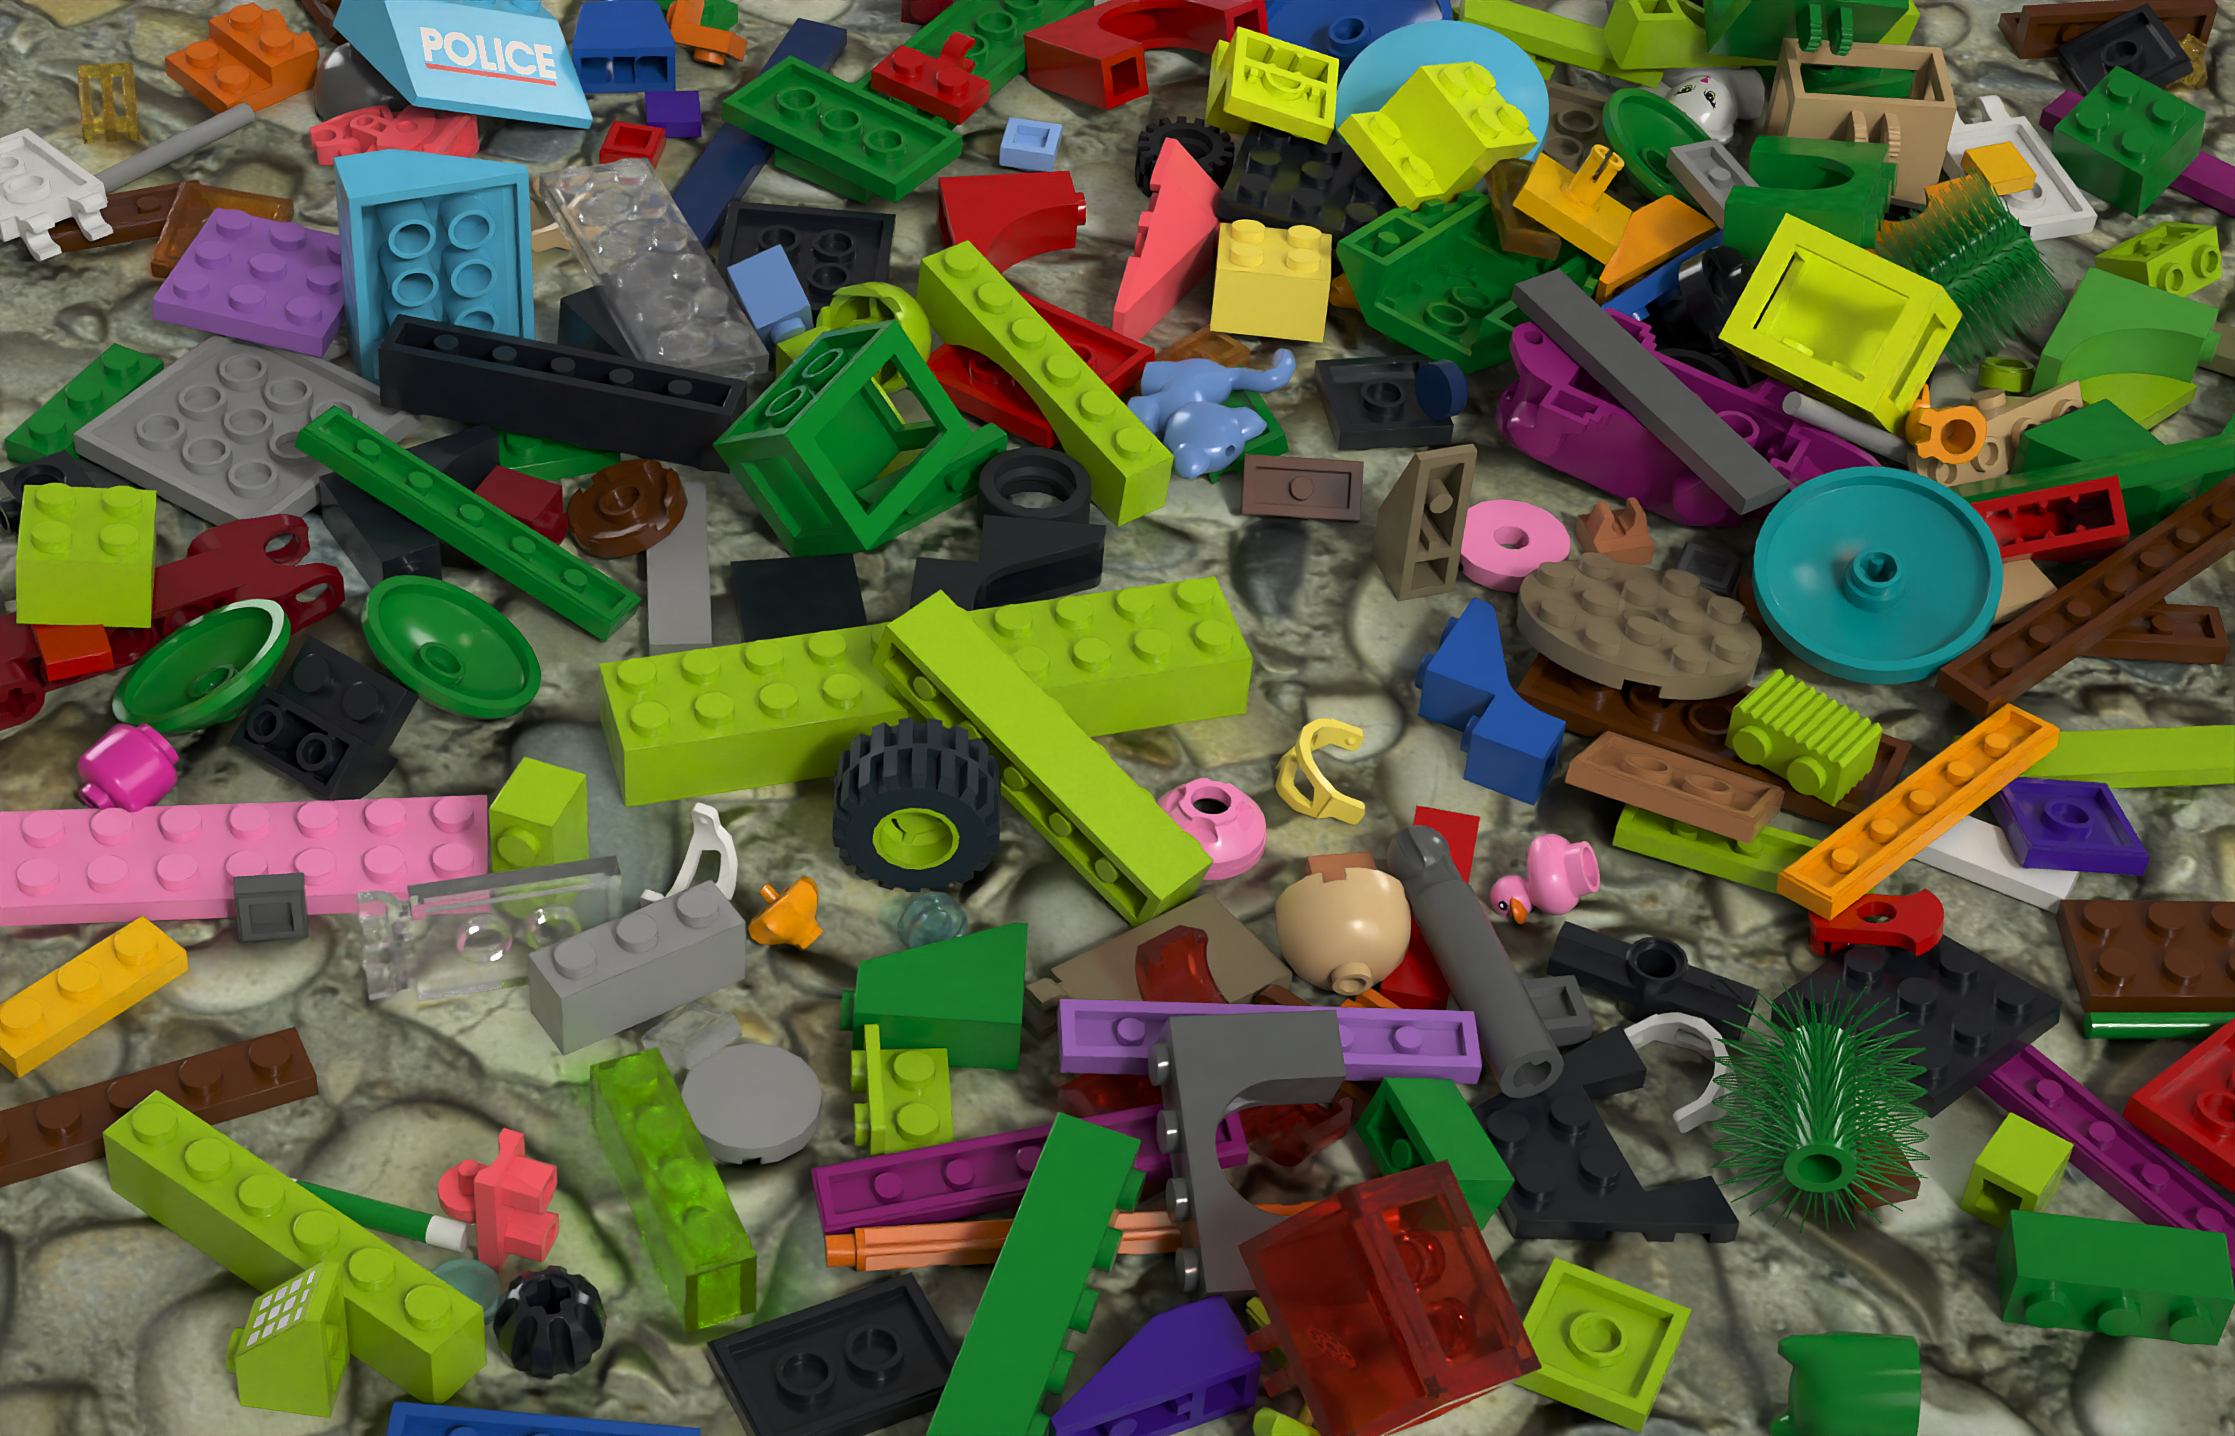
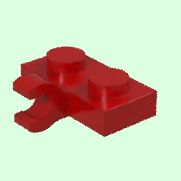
[871,32,990,125]

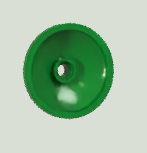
[1602,88,1712,217]
[361,575,541,719]
[112,599,291,736]

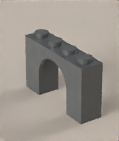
[1148,1010,1379,1314]

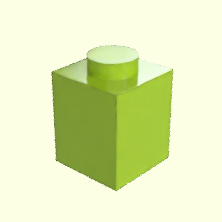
[1959,1112,2074,1231]

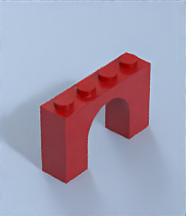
[1023,0,1269,110]

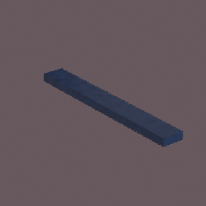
[637,18,847,266]

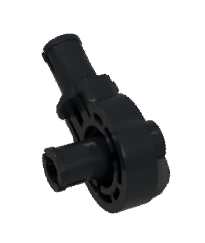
[1662,245,1768,389]

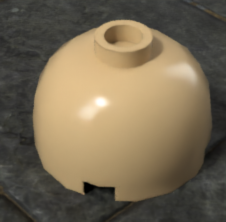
[1275,867,1411,995]

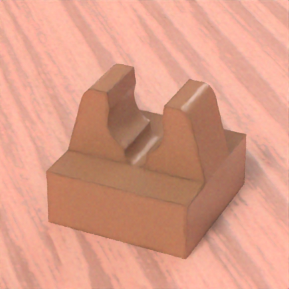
[1575,497,1655,565]

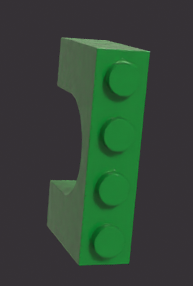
[1723,135,1898,262]

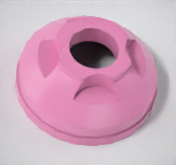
[1157,778,1267,880]

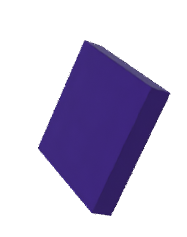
[1987,777,2150,876]

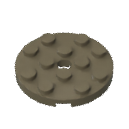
[1515,552,1762,700]

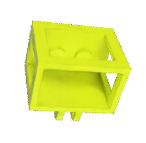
[1718,213,1963,436]

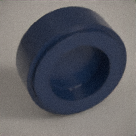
[1415,359,1468,420]

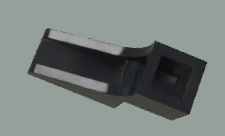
[909,515,1106,611]

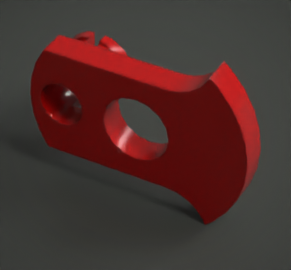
[1808,888,1944,957]

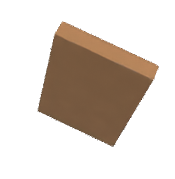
[1564,731,1785,844]

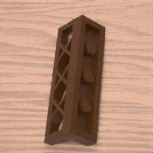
[1998,0,2218,59]

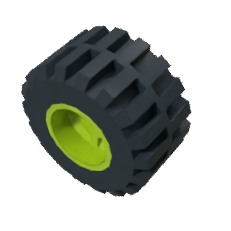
[832,718,1001,892]

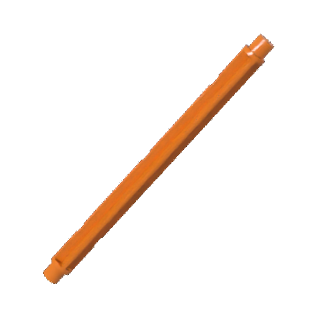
[825,1197,1402,1272]

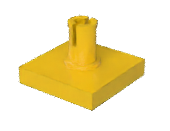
[1512,144,1632,265]

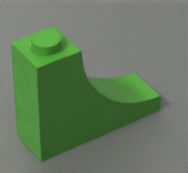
[2029,266,2222,398]

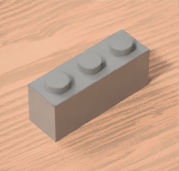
[528,880,746,1056]

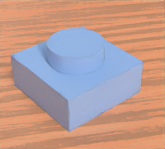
[999,117,1062,172]

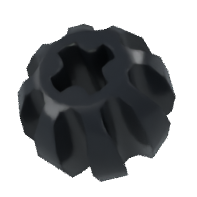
[492,1265,607,1380]

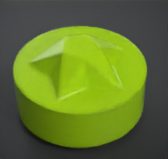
[1977,357,2037,396]

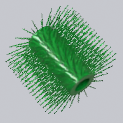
[1874,168,2068,376]
[1711,979,1930,1235]

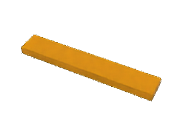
[1776,703,2060,921]

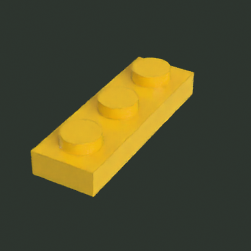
[0,915,189,1078]

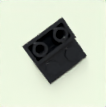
[230,635,419,801]

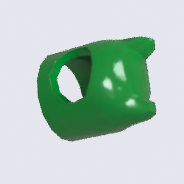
[1768,1331,1921,1436]

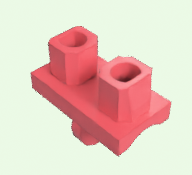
[437,1128,559,1273]

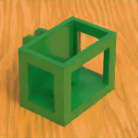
[1703,0,1909,69]
[713,319,974,557]

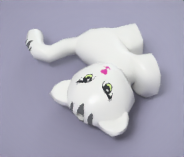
[1603,66,1765,146]

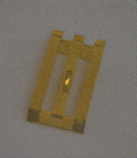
[77,62,140,144]

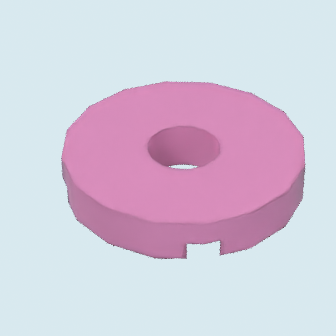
[1459,499,1570,593]

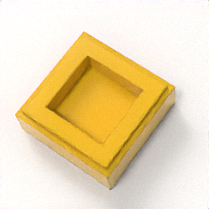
[1960,141,2037,196]

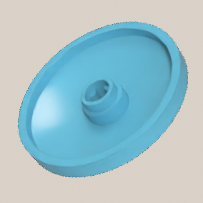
[1335,20,1549,194]

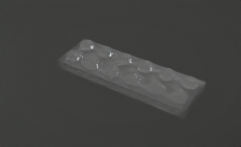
[539,158,769,379]

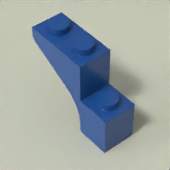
[1415,597,1566,806]

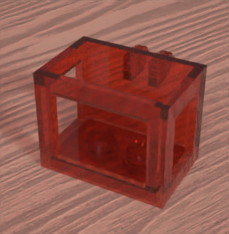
[1238,1159,1542,1436]

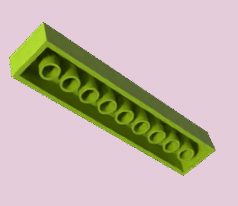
[599,576,1253,808]

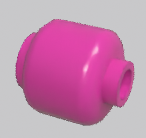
[77,723,179,812]

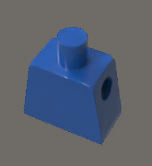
[572,0,676,94]

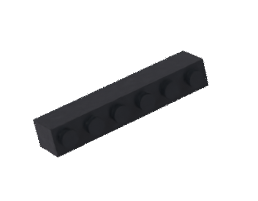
[378,314,747,474]

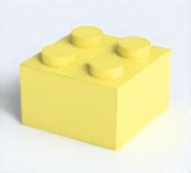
[1210,219,1332,343]

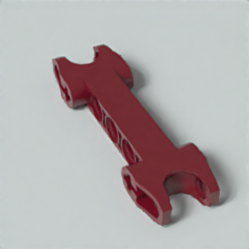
[0,514,345,731]

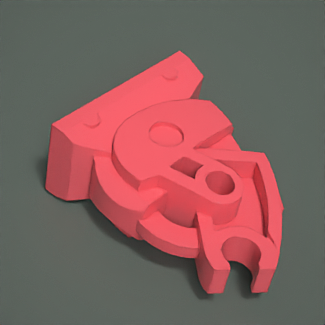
[309,104,479,165]

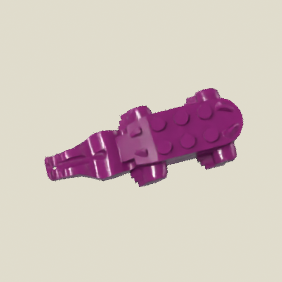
[1495,307,1882,528]

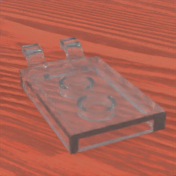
[356,855,622,1002]

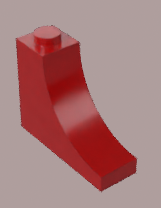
[936,171,1086,274]
[1969,475,2130,565]

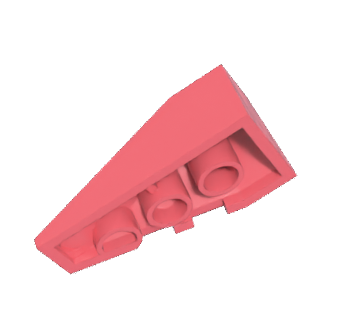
[1112,138,1233,342]

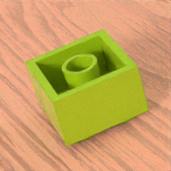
[16,483,157,628]

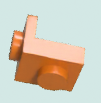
[666,0,747,67]

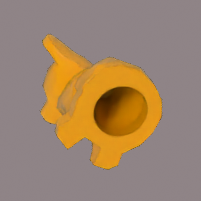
[1896,383,1988,464]

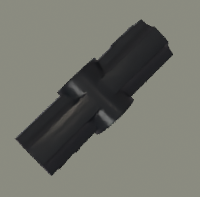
[1546,921,1759,1044]

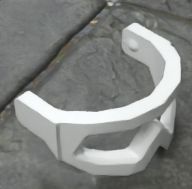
[639,803,738,908]
[1624,1012,1738,1133]

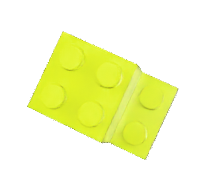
[1205,26,1339,145]
[1337,61,1539,211]

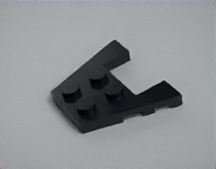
[1472,1025,1740,1243]

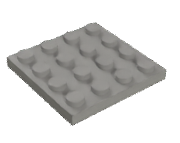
[73,333,421,526]

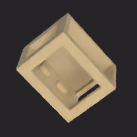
[1762,38,1957,205]

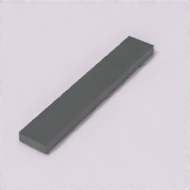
[1511,269,1790,516]

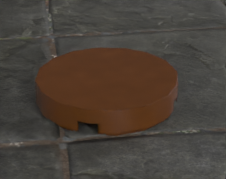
[566,459,688,558]

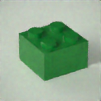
[2051,65,2206,218]

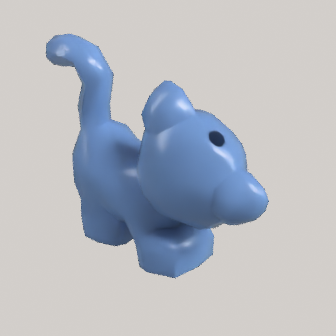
[1128,349,1296,479]

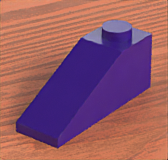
[1048,1294,1262,1436]

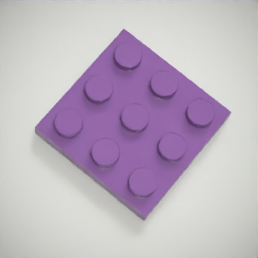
[152,208,346,358]

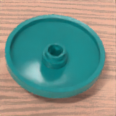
[1752,466,2003,685]

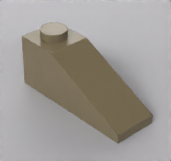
[1372,443,1478,601]

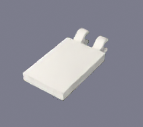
[1942,95,2098,241]
[0,128,113,261]

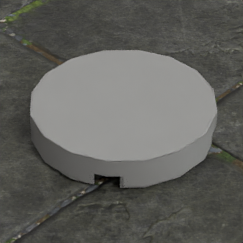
[680,1043,823,1164]

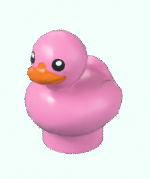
[1490,834,1600,924]

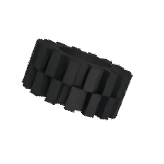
[1135,116,1235,197]

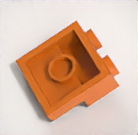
[165,2,320,114]

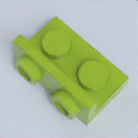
[2095,221,2222,297]
[850,1024,955,1158]

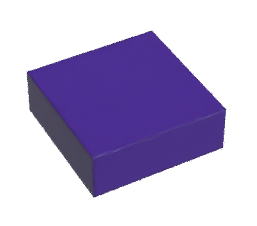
[645,91,702,138]

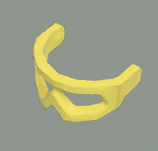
[1275,718,1365,825]

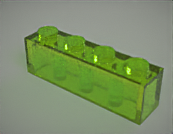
[590,1047,757,1333]

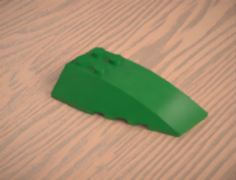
[1336,176,1606,376]

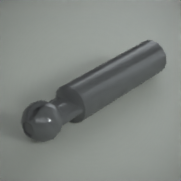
[1386,825,1564,1098]

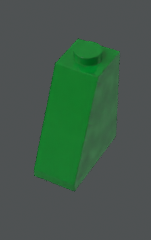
[2010,398,2204,535]
[840,922,1028,1071]

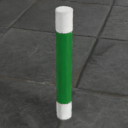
[289,1177,471,1253]

